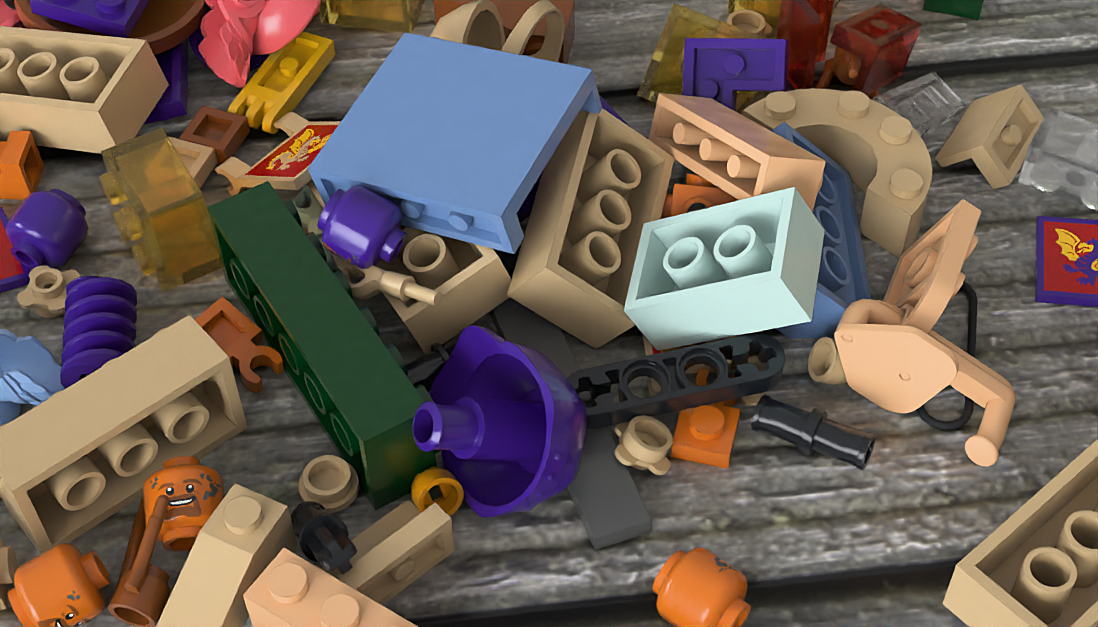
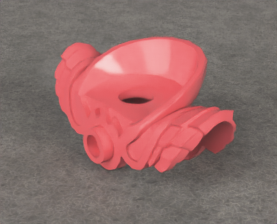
[198,0,321,88]

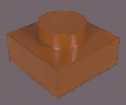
[178,105,250,163]

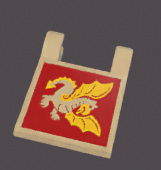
[215,112,341,196]

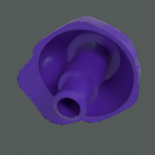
[412,325,587,518]

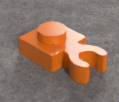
[195,296,284,394]
[670,368,741,469]

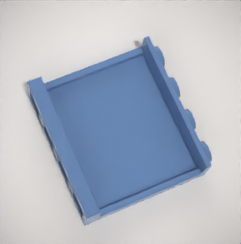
[308,32,602,254]

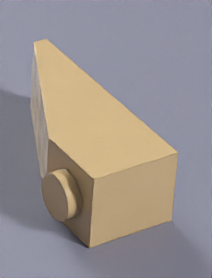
[156,483,298,627]

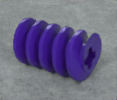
[60,276,137,389]

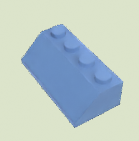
[771,122,872,339]

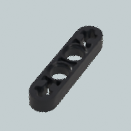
[567,333,785,429]

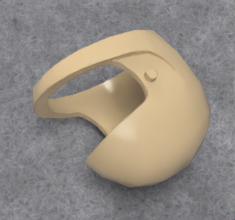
[429,0,565,62]

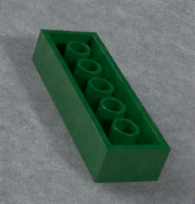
[207,181,441,511]

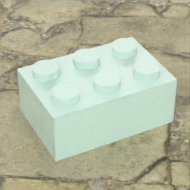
[624,187,825,351]

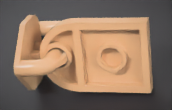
[834,199,1016,467]

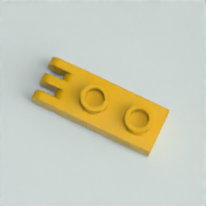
[227,31,336,134]

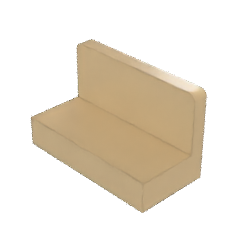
[935,84,1047,189]
[316,501,455,606]

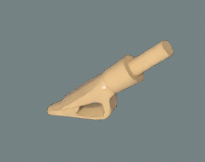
[331,253,442,306]

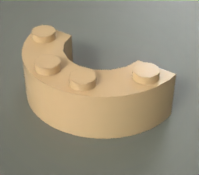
[743,88,932,258]

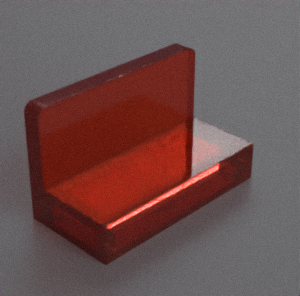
[776,0,834,90]
[830,3,923,95]

